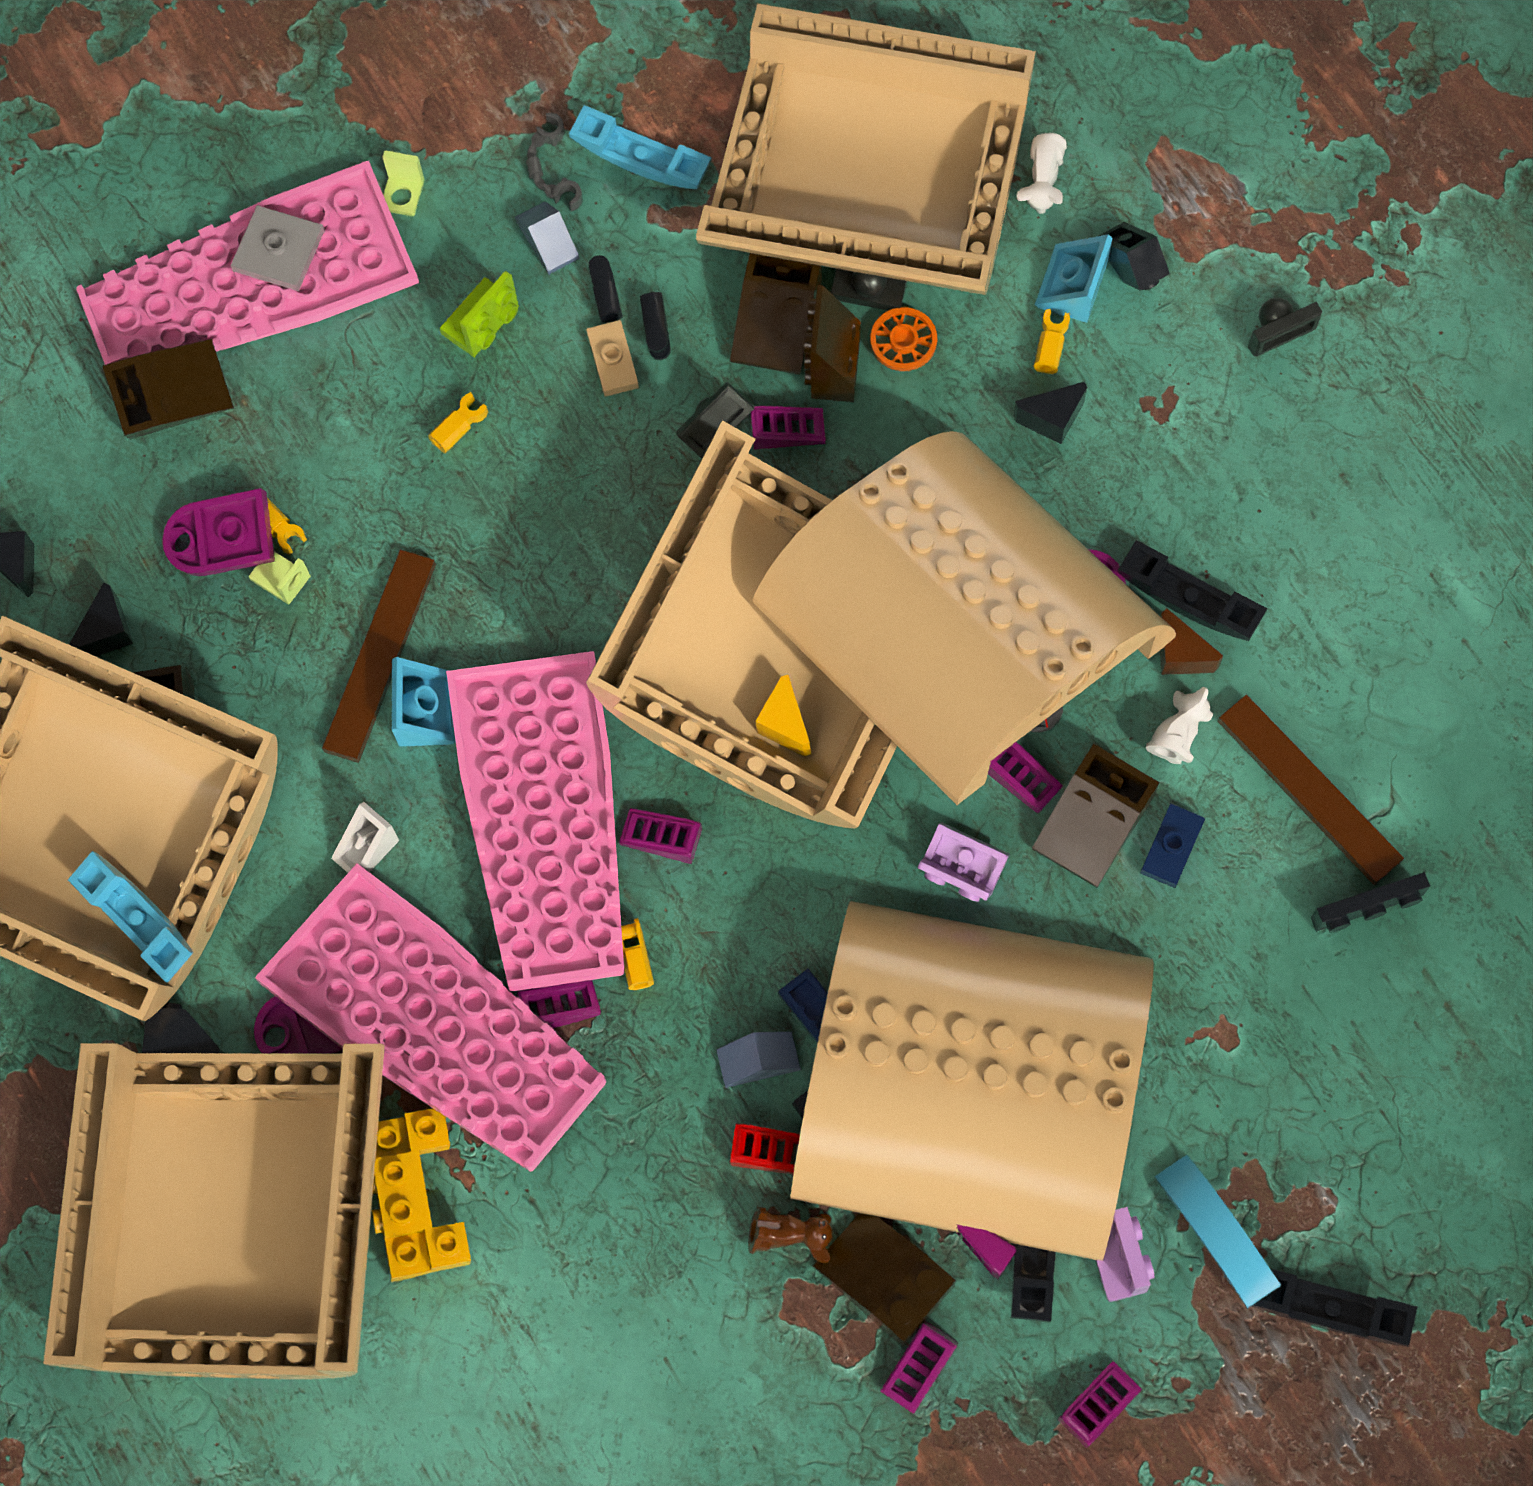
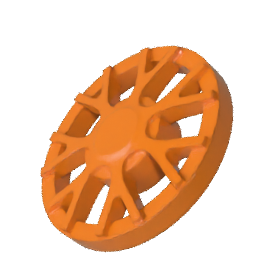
[870,307,937,371]

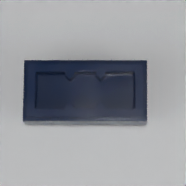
[1140,803,1205,888]
[778,968,828,1044]

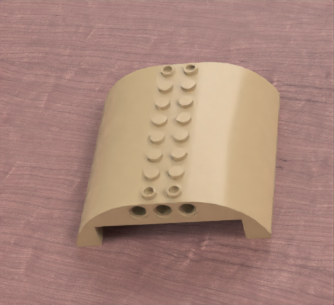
[696,3,1036,295]
[586,420,897,829]
[753,431,1176,805]
[0,616,278,1021]
[790,901,1154,1261]
[43,1043,385,1379]

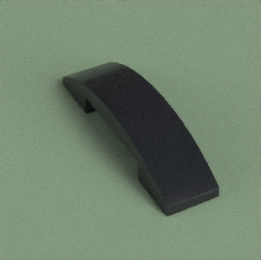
[1118,540,1268,641]
[1011,1244,1056,1323]
[1252,1269,1418,1347]

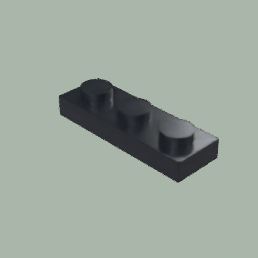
[1311,872,1430,933]

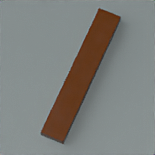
[322,549,436,763]
[1217,694,1404,886]

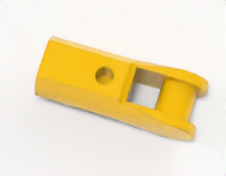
[621,918,654,991]

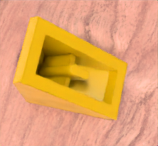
[755,675,811,757]

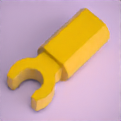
[1034,309,1070,375]
[428,392,488,454]
[267,497,307,555]

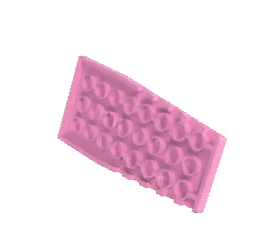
[76,160,419,365]
[446,651,624,991]
[255,863,606,1172]

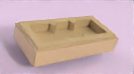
[586,320,639,397]

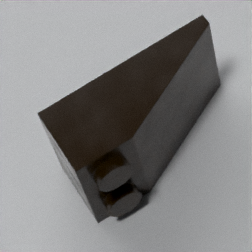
[813,1213,956,1347]

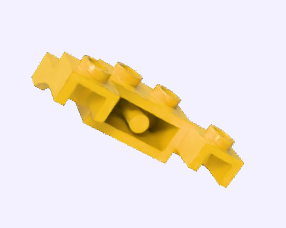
[372,1108,471,1282]

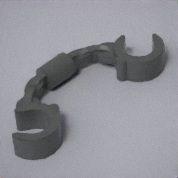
[526,113,583,211]

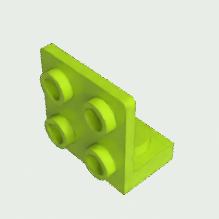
[440,271,519,357]

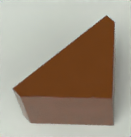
[1160,608,1223,675]

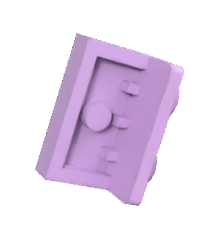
[917,822,1010,902]
[1096,1207,1155,1302]

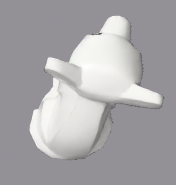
[1017,133,1067,214]
[1146,687,1213,764]

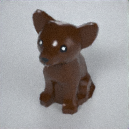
[748,1207,832,1263]

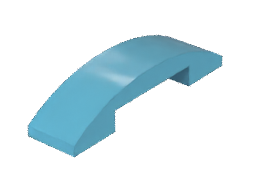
[569,105,712,189]
[68,851,193,982]
[1155,1155,1280,1309]

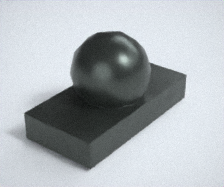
[831,269,907,311]
[1248,297,1322,357]
[676,382,754,458]

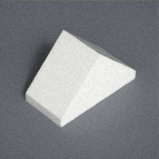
[331,802,399,873]

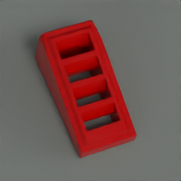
[730,1123,800,1175]

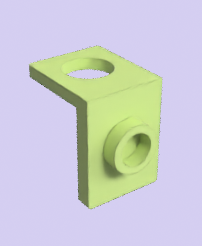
[383,150,425,216]
[249,551,311,605]

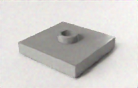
[231,205,325,291]

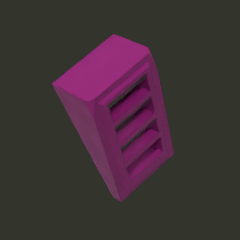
[751,406,826,450]
[988,742,1063,814]
[619,808,702,864]
[516,980,601,1029]
[956,1224,1016,1280]
[880,1320,958,1414]
[1057,1361,1142,1448]

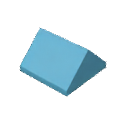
[1035,234,1113,323]
[392,657,456,747]

